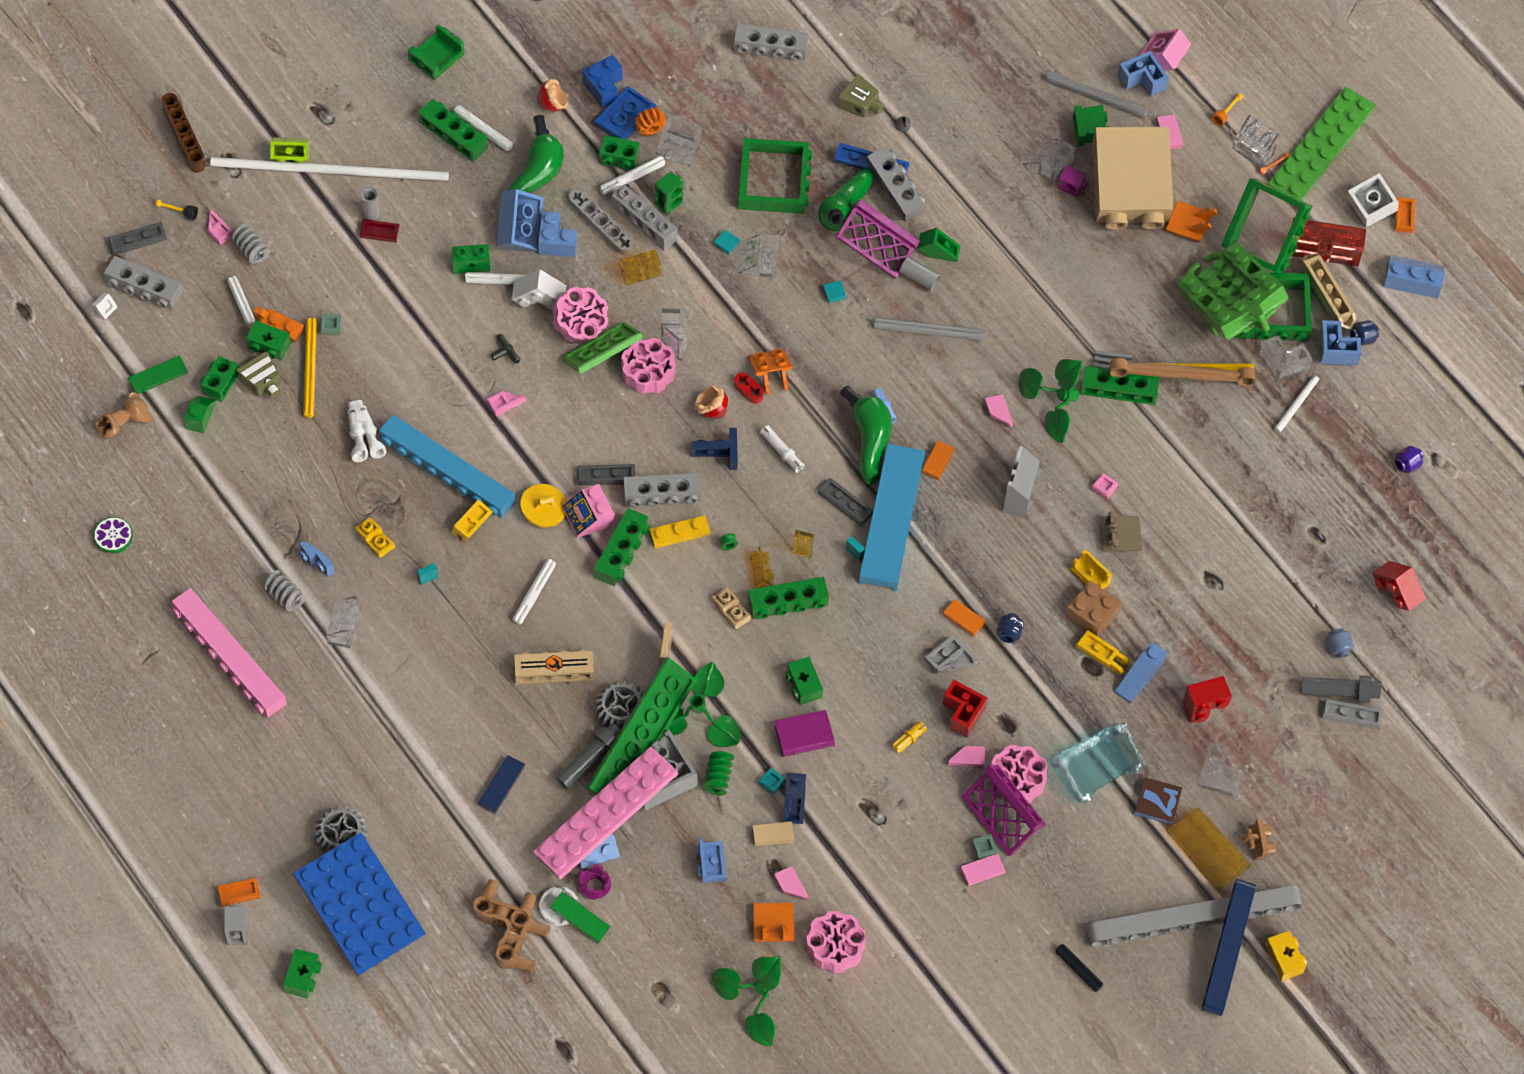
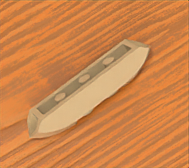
[1301,253,1357,329]

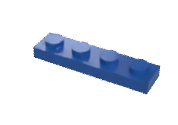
[834,143,910,175]

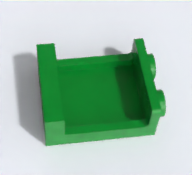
[408,24,465,81]

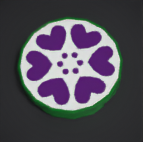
[94,517,133,554]

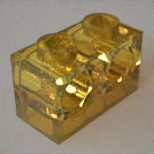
[620,249,661,286]

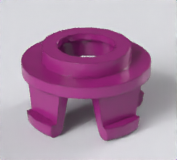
[578,864,611,900]

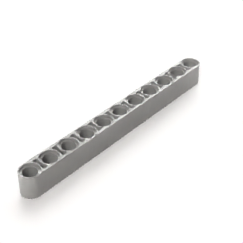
[1086,886,1303,947]

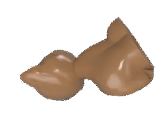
[95,392,152,439]

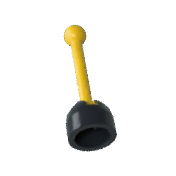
[155,200,198,221]

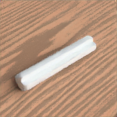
[227,276,255,325]

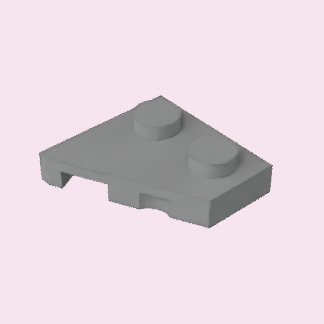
[925,634,979,674]

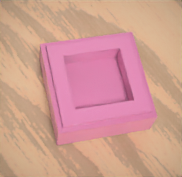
[1091,473,1118,499]

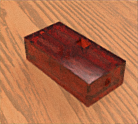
[1291,218,1366,267]

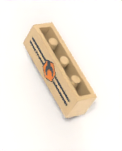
[514,649,594,684]

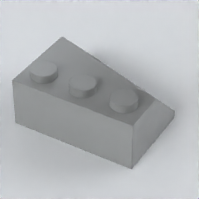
[1003,446,1042,518]
[631,730,698,811]

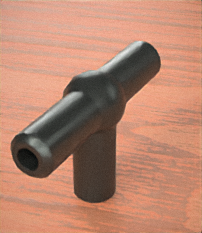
[491,334,520,364]

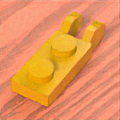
[1076,630,1131,675]

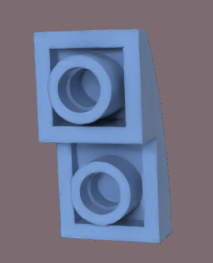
[299,542,334,577]

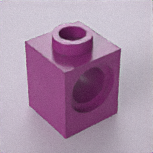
[1058,165,1088,197]

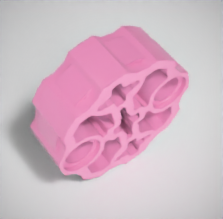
[552,287,608,343]
[621,338,676,394]
[989,745,1048,803]
[806,911,866,973]

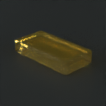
[793,530,814,558]

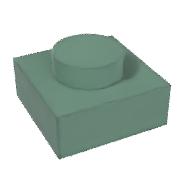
[321,314,341,335]
[972,834,998,860]

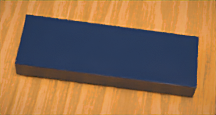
[478,755,525,814]

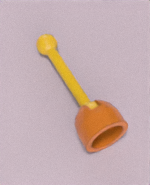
[1211,93,1243,126]

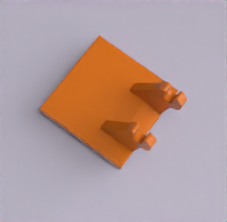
[1166,201,1217,243]
[748,349,793,394]
[753,903,794,942]

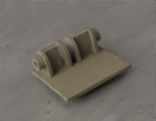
[1101,511,1142,552]

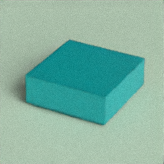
[714,230,740,255]
[823,280,847,303]
[846,537,865,561]
[417,563,438,585]
[758,768,786,795]

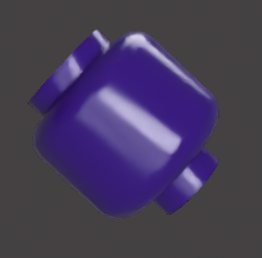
[1394,446,1424,473]

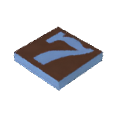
[1134,777,1182,825]

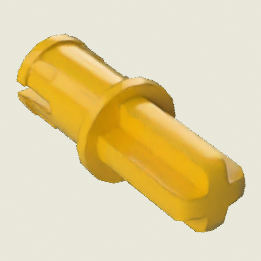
[892,721,927,753]

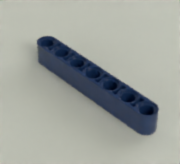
[1201,879,1256,1016]

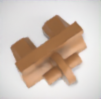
[1242,819,1276,860]

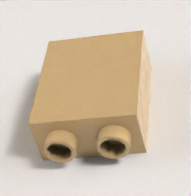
[1092,127,1173,230]

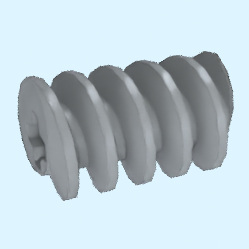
[232,223,270,264]
[264,570,306,612]

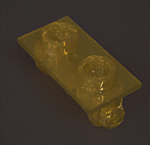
[749,546,774,588]

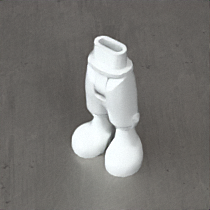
[347,400,386,462]

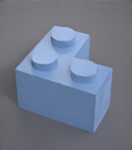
[1117,51,1169,96]
[538,211,577,257]
[1319,320,1361,365]

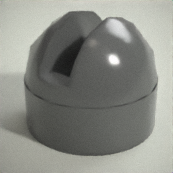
[896,116,911,132]

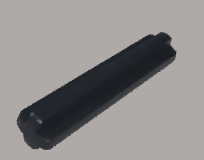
[1056,944,1103,992]

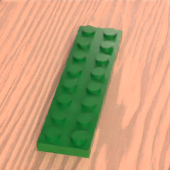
[586,657,697,795]

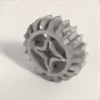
[595,680,644,729]
[314,805,368,853]

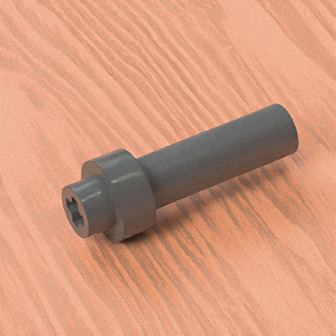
[1301,675,1381,703]
[556,724,621,790]

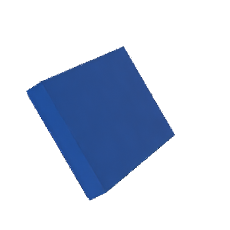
[594,86,656,139]

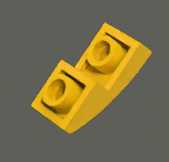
[355,517,395,558]

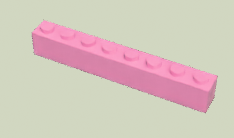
[172,588,287,718]

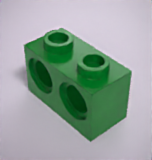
[599,135,640,170]
[654,171,684,215]
[199,355,239,403]

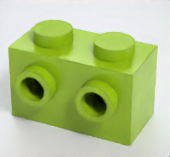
[270,137,310,163]

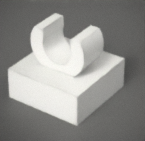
[91,292,117,319]

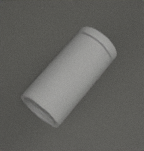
[360,187,381,221]
[900,257,941,291]

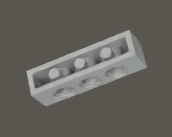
[734,23,809,61]
[867,146,926,221]
[612,184,677,251]
[104,256,182,310]
[624,473,702,507]

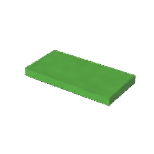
[562,321,643,374]

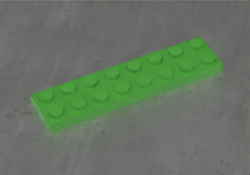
[1268,87,1376,200]

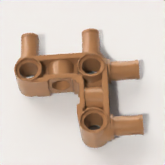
[473,879,550,973]

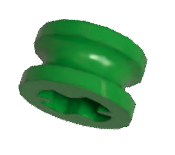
[719,533,738,550]

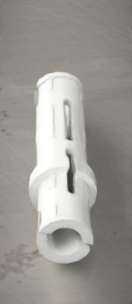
[760,425,805,473]

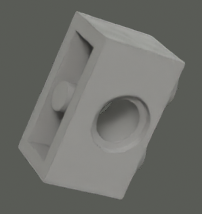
[224,905,249,945]

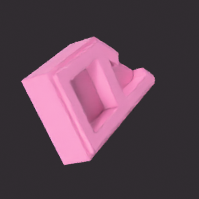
[208,210,234,245]
[486,391,526,416]
[985,394,1013,427]
[948,746,985,767]
[774,866,809,901]

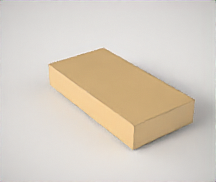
[753,822,795,846]

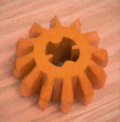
[635,107,666,136]

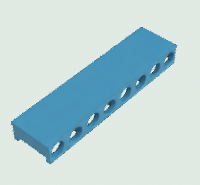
[859,444,925,591]

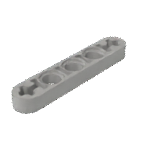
[569,189,633,255]

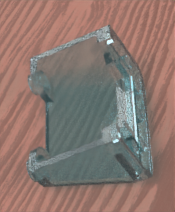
[1049,723,1146,804]

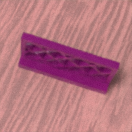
[836,199,920,279]
[961,765,1046,856]

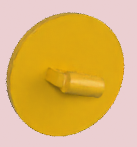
[520,484,567,528]

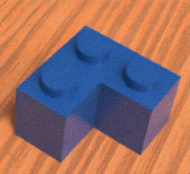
[582,54,623,108]

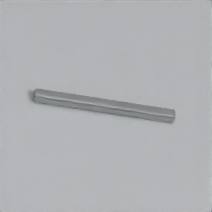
[1046,71,1148,118]
[874,317,985,340]

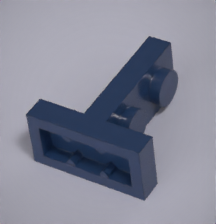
[691,428,738,470]
[783,773,806,824]

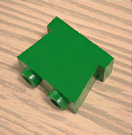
[1073,104,1109,146]

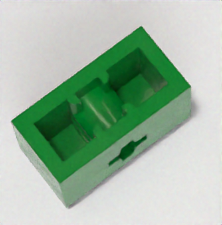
[452,244,491,274]
[246,320,291,360]
[785,656,823,705]
[283,948,322,999]

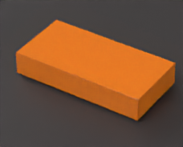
[1395,197,1415,233]
[922,441,955,480]
[943,599,986,637]
[217,878,261,907]

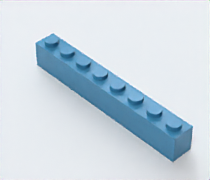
[379,415,515,519]

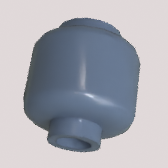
[1326,628,1354,658]

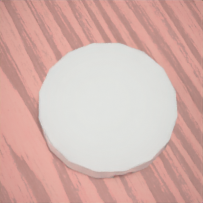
[539,887,579,926]

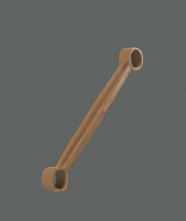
[1109,358,1256,386]

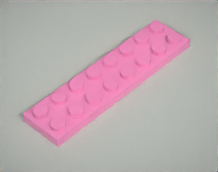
[533,747,678,880]

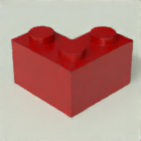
[1372,561,1426,611]
[1182,676,1232,723]
[942,679,988,738]

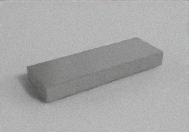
[1322,699,1383,730]

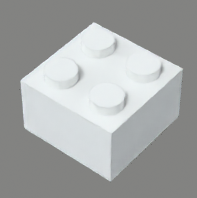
[1347,173,1399,228]

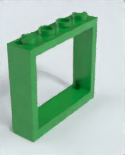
[738,138,812,214]
[1221,178,1313,273]
[1235,271,1312,342]

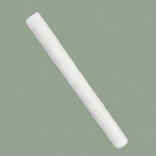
[1274,375,1319,433]

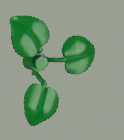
[1019,359,1083,443]
[665,662,741,747]
[711,956,781,1046]

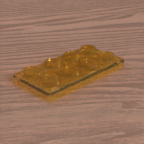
[1168,807,1251,890]

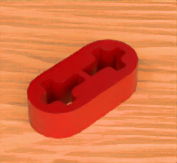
[734,372,764,404]

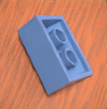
[497,189,544,251]
[1384,255,1445,299]

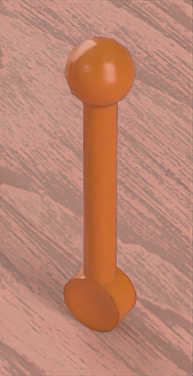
[1259,153,1290,174]

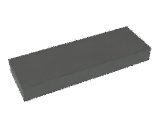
[108,222,167,256]
[578,464,635,486]
[818,478,874,526]

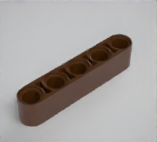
[161,93,206,173]

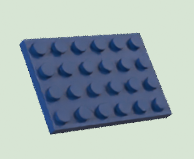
[292,832,426,977]

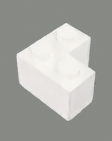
[512,269,567,310]

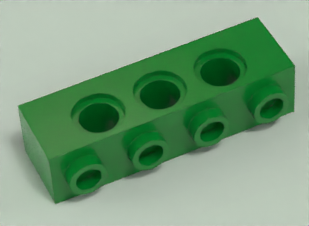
[418,99,488,162]
[1081,366,1159,405]
[594,508,650,587]
[748,576,829,619]

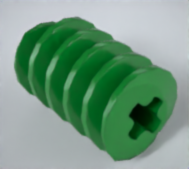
[703,751,734,796]

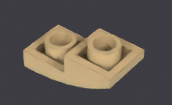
[712,587,751,629]

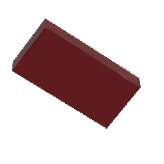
[360,219,400,243]

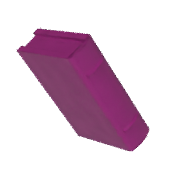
[774,710,835,757]

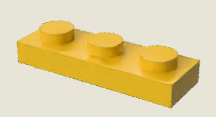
[650,515,710,548]

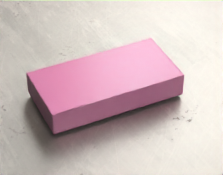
[1156,114,1183,150]
[961,853,1005,886]

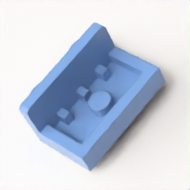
[580,833,620,868]
[695,839,727,883]

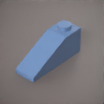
[1115,642,1167,704]

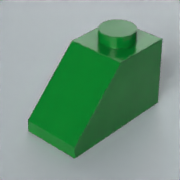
[917,227,961,262]
[184,396,216,433]

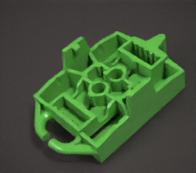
[1176,241,1289,341]

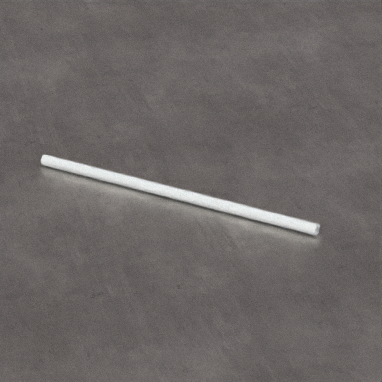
[210,157,449,181]

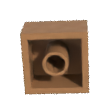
[1066,581,1122,637]

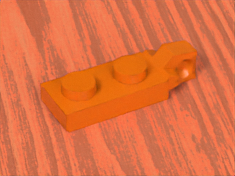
[253,306,305,343]

